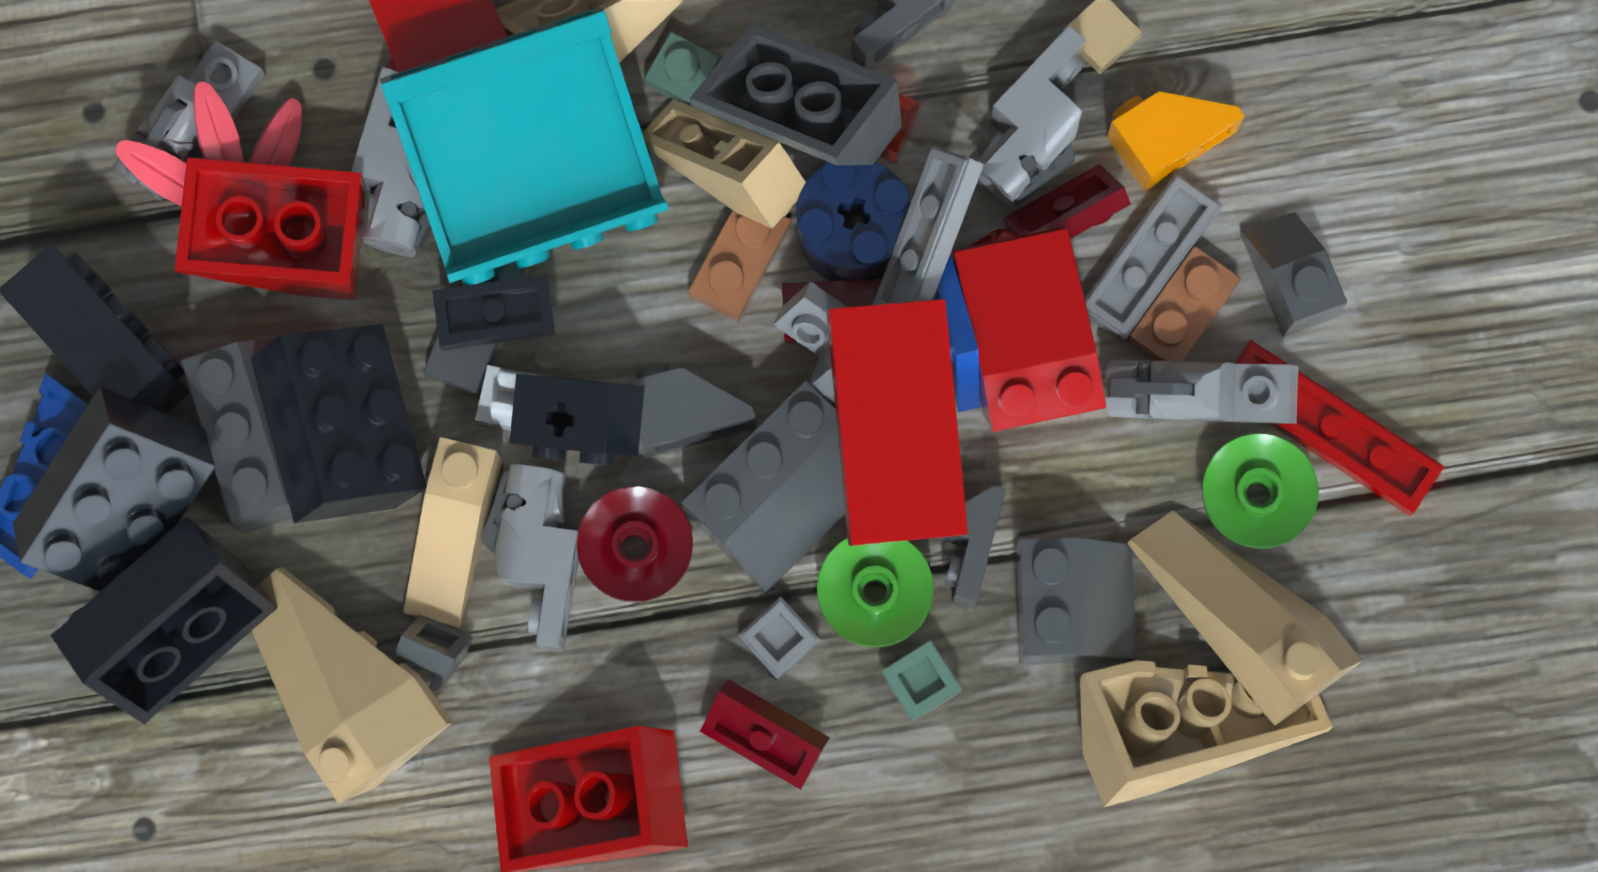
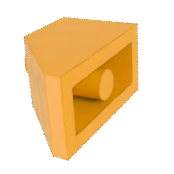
[1107,91,1245,192]

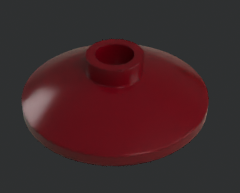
[577,486,693,602]

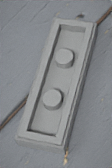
[873,146,984,305]
[1085,173,1222,344]

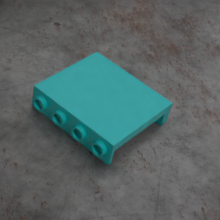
[380,7,669,286]

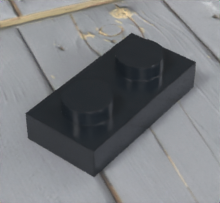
[432,274,556,351]

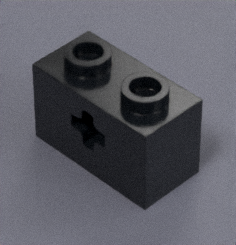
[510,374,645,466]

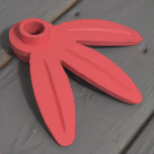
[115,81,302,206]

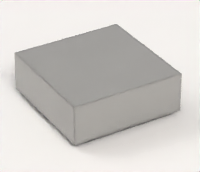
[738,597,820,680]

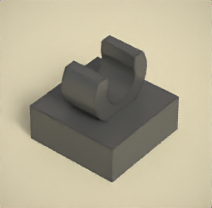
[395,615,473,692]

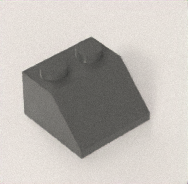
[1015,537,1137,664]

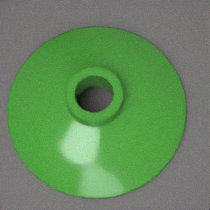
[1202,433,1319,549]
[817,538,934,647]

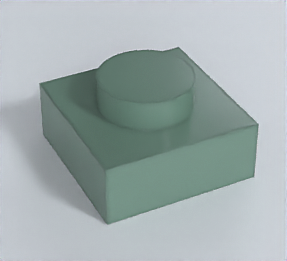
[644,32,720,107]
[881,640,962,723]

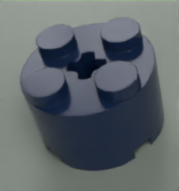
[796,162,910,281]

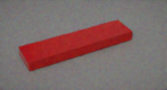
[1235,339,1445,516]

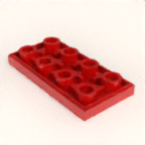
[826,299,968,546]

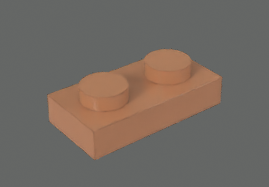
[688,210,792,322]
[1128,246,1242,361]

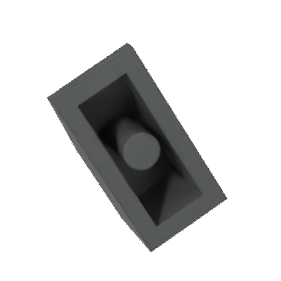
[1240,212,1348,337]
[626,364,757,458]

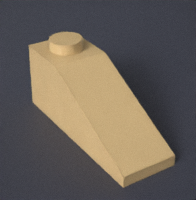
[642,99,806,229]
[403,437,504,628]

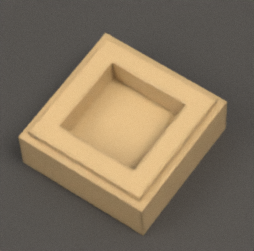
[1062,0,1142,74]

